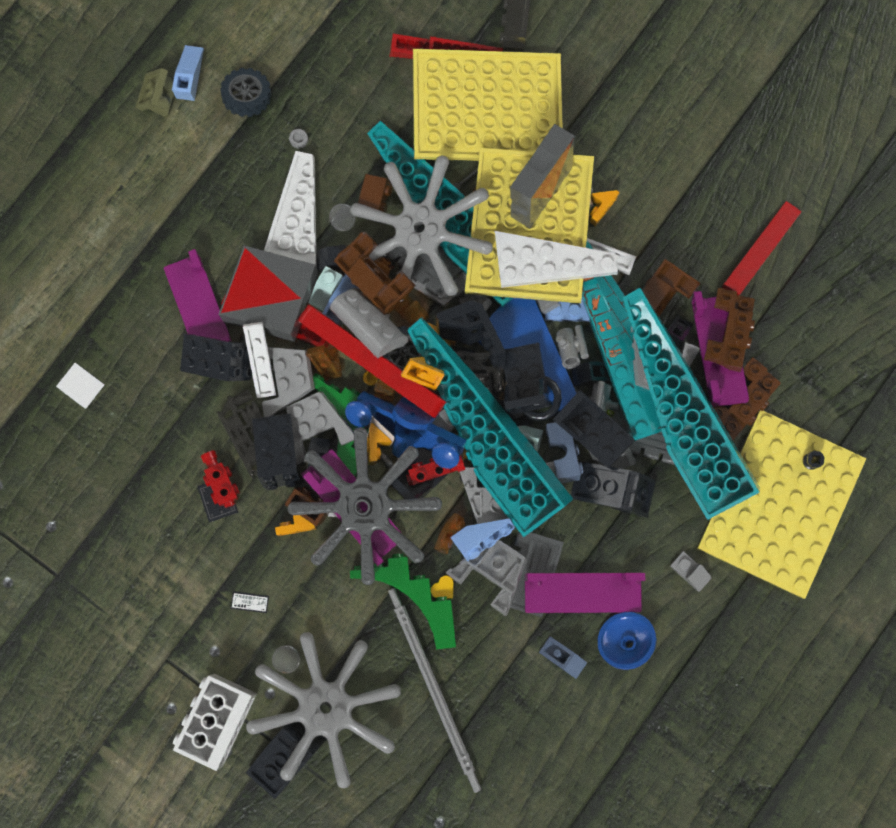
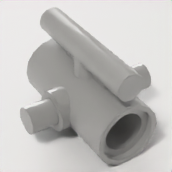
[556,325,589,369]
[589,381,619,413]

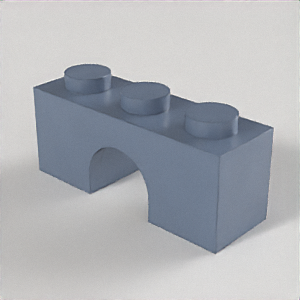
[546,422,583,483]

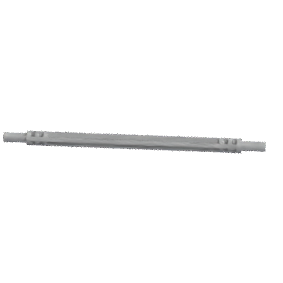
[388,588,482,793]

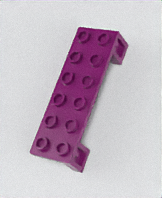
[164,249,232,341]
[691,291,749,407]
[301,449,401,566]
[524,573,645,613]

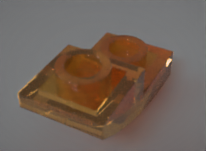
[434,513,465,555]

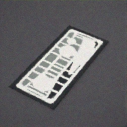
[230,592,269,613]

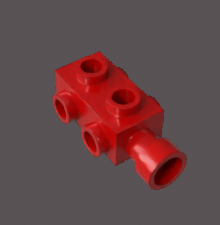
[200,450,240,508]
[406,455,466,486]

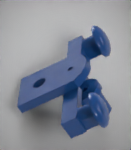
[345,391,467,469]

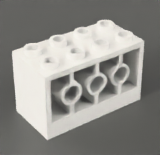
[173,674,257,771]

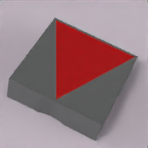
[510,124,575,228]
[218,246,319,342]

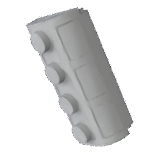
[330,288,408,358]

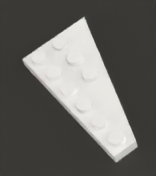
[264,151,317,267]
[495,231,618,288]

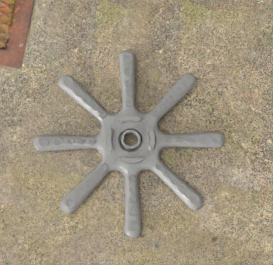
[350,155,493,302]
[246,632,401,788]

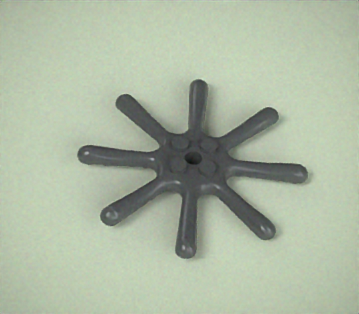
[288,427,442,585]

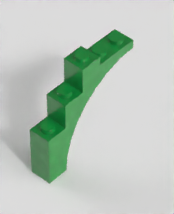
[313,373,364,478]
[350,554,456,649]

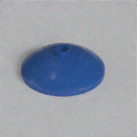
[598,612,657,670]

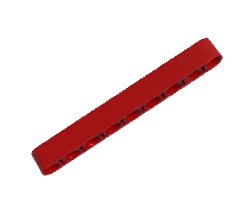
[298,304,447,418]

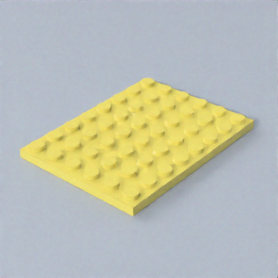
[413,49,563,161]
[465,148,594,303]
[697,410,866,599]

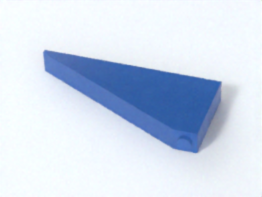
[478,298,577,412]

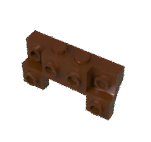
[334,232,416,315]
[643,259,700,317]
[704,288,755,372]
[713,357,781,440]

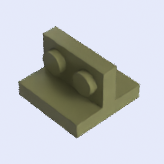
[135,68,174,116]

